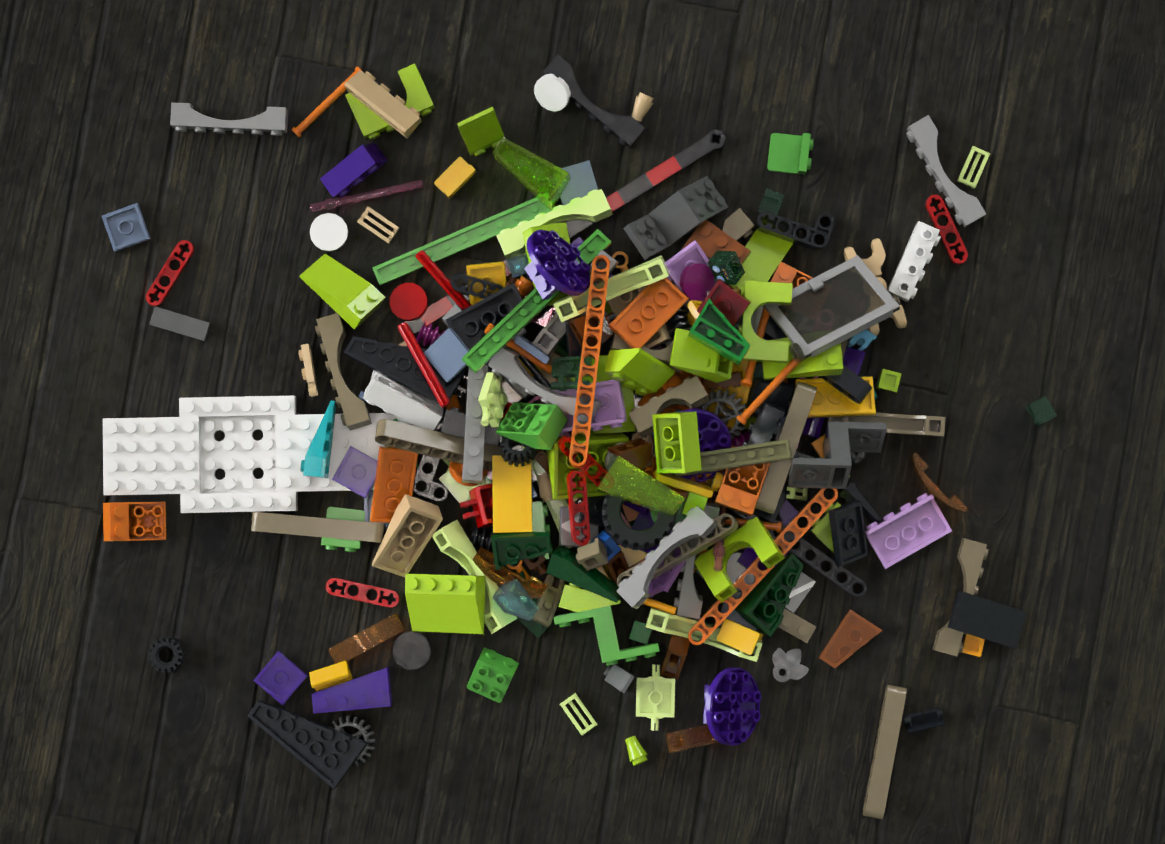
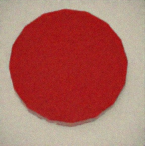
[390,283,428,321]

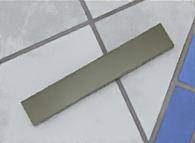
[675,439,792,477]

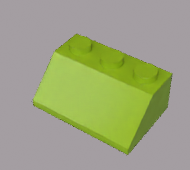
[605,348,675,396]
[652,411,702,473]

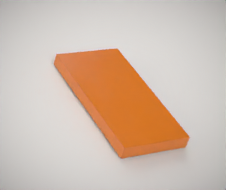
[608,278,689,349]
[370,446,418,523]

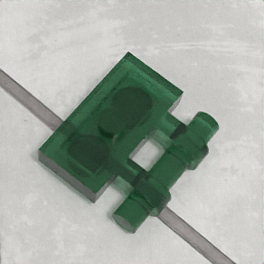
[551,356,592,392]

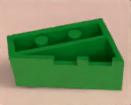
[688,299,750,365]

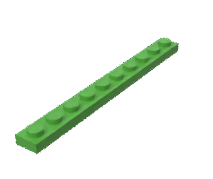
[372,193,554,286]
[462,229,611,373]

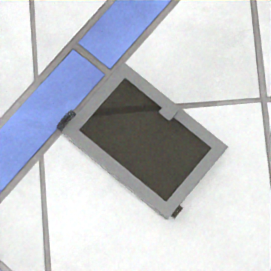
[764,255,901,363]

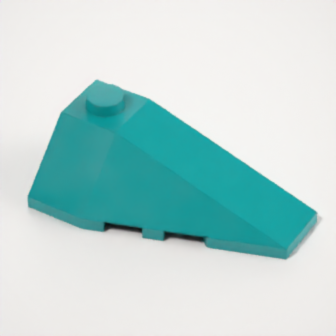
[300,400,337,478]

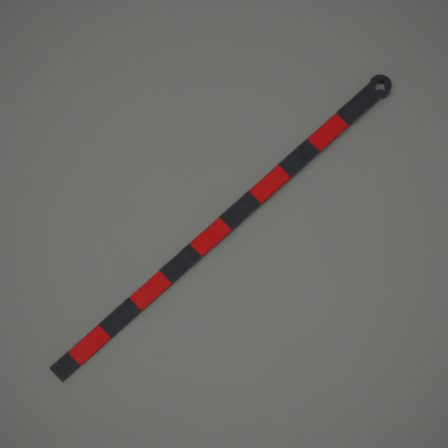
[405,129,726,335]

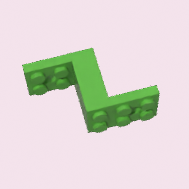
[553,606,659,666]

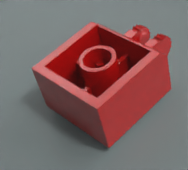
[460,483,493,529]

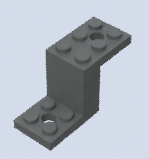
[623,176,728,260]
[788,421,887,489]

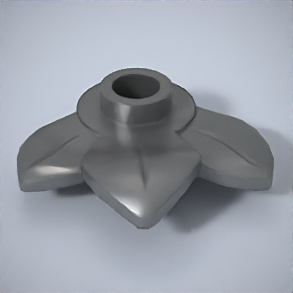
[772,648,809,682]

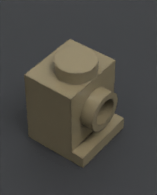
[576,538,608,571]

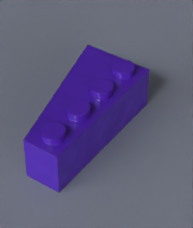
[312,667,392,714]

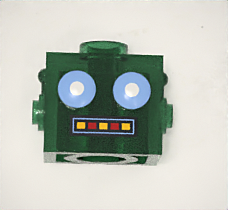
[707,250,745,285]

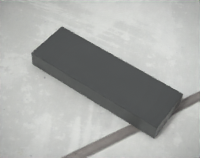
[149,307,211,341]

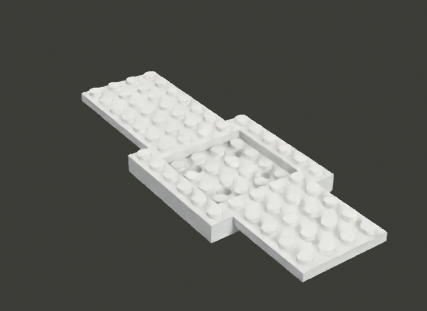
[103,396,411,513]

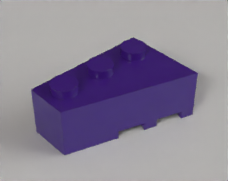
[320,143,388,198]

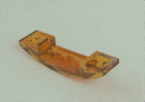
[911,452,968,512]
[473,547,548,599]
[328,613,405,664]
[666,724,719,753]

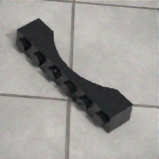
[543,54,645,148]

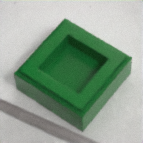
[629,620,652,644]

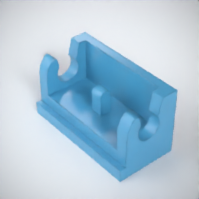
[846,329,877,351]

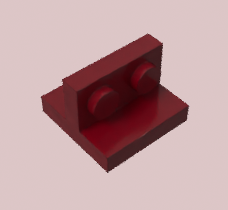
[697,279,751,327]

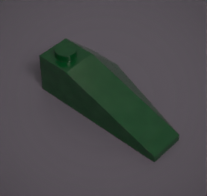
[546,545,621,603]
[734,553,804,637]

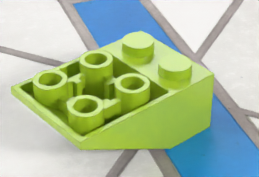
[669,328,733,383]
[558,583,621,612]

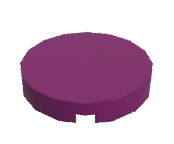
[680,263,714,301]

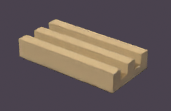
[357,206,400,244]

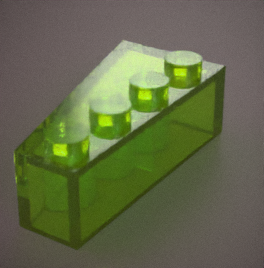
[493,136,570,211]
[597,456,685,517]

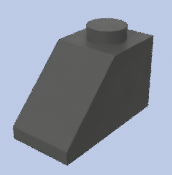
[603,664,634,693]

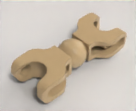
[844,238,907,336]

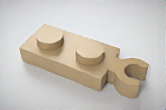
[299,344,318,397]

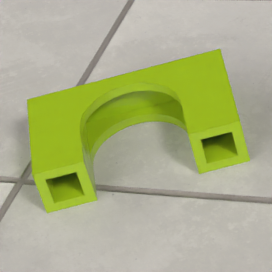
[345,64,435,140]
[739,281,793,363]
[694,517,785,602]

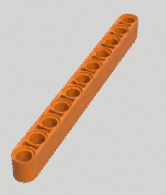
[569,255,610,468]
[688,488,838,645]

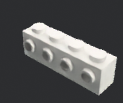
[887,221,941,302]
[363,372,443,430]

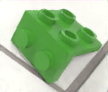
[767,133,814,175]
[321,507,365,552]
[467,647,519,703]

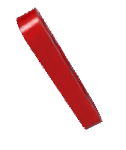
[925,195,968,265]
[146,240,194,307]
[558,435,615,492]
[566,470,590,546]
[326,578,400,607]

